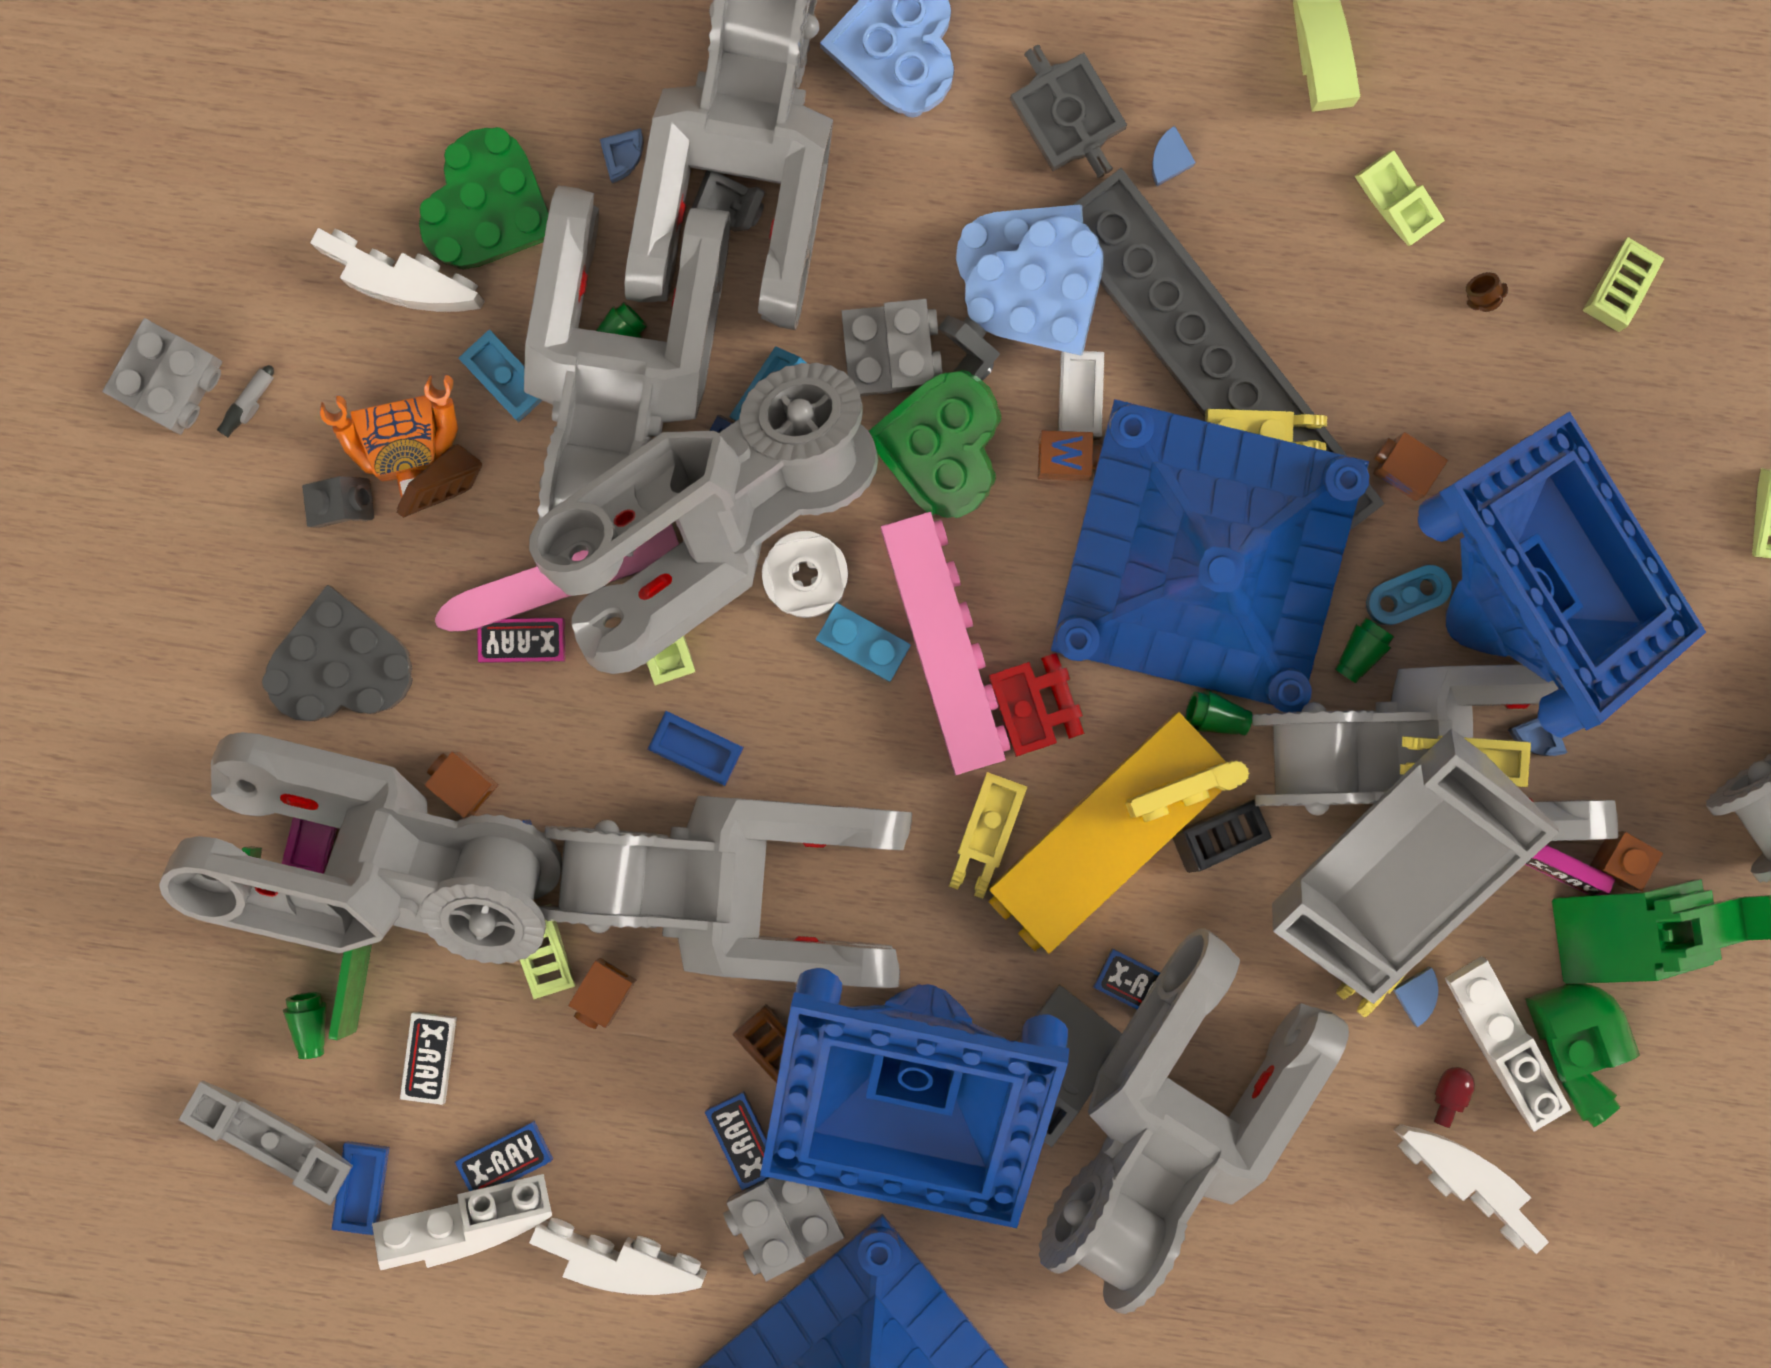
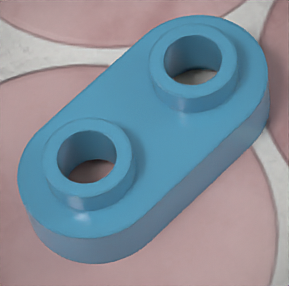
[1366,565,1452,626]

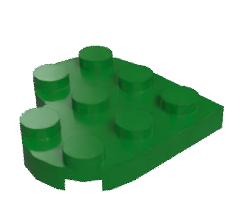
[419,127,549,270]
[869,370,1002,518]

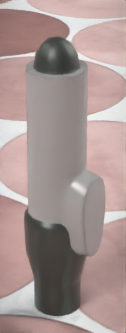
[217,365,274,438]

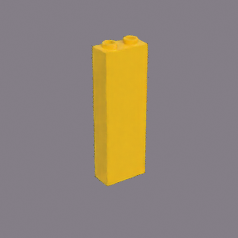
[987,712,1226,954]

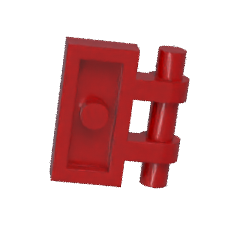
[988,653,1085,757]

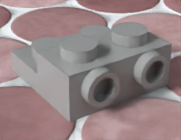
[841,299,942,396]
[102,318,223,435]
[723,1177,844,1282]

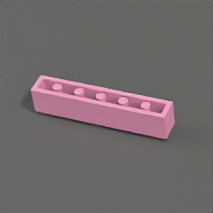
[881,512,1011,775]

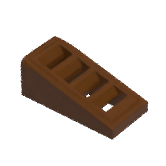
[396,444,482,518]
[732,1004,787,1083]

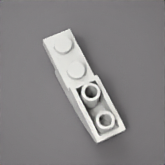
[310,228,485,312]
[1445,956,1571,1131]
[1394,1124,1549,1254]
[372,1174,552,1270]
[529,1218,707,1295]

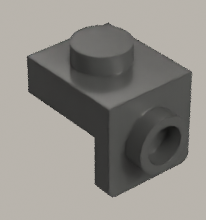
[691,170,765,232]
[938,315,1000,380]
[302,476,374,528]

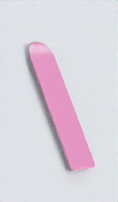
[435,524,679,632]

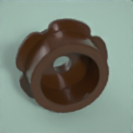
[1466,272,1508,312]

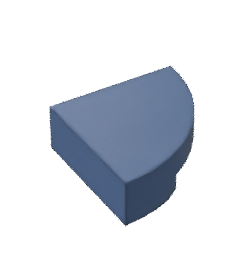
[1152,126,1196,186]
[600,128,644,183]
[1508,717,1568,756]
[1393,967,1438,1027]

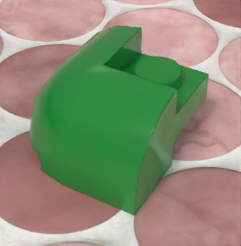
[1525,983,1640,1081]

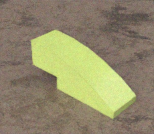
[1293,0,1360,112]

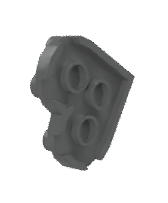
[262,585,413,722]

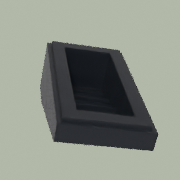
[1172,799,1272,873]

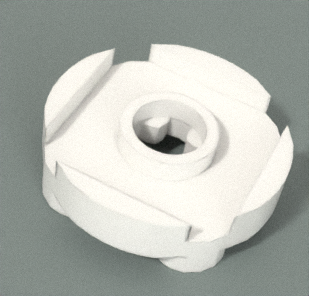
[762,531,848,618]

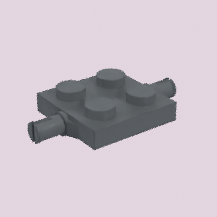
[1010,45,1127,178]

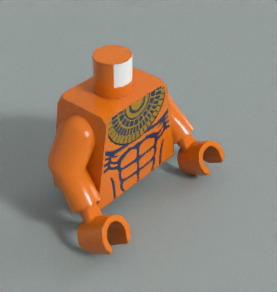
[320,375,458,498]

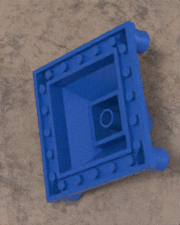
[1051,399,1370,713]
[1418,411,1706,738]
[760,968,1069,1228]
[698,1214,1009,1368]

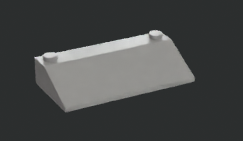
[1272,729,1560,1004]

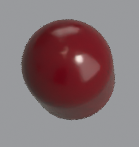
[1434,1067,1475,1128]

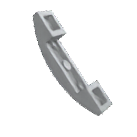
[179,1081,353,1205]

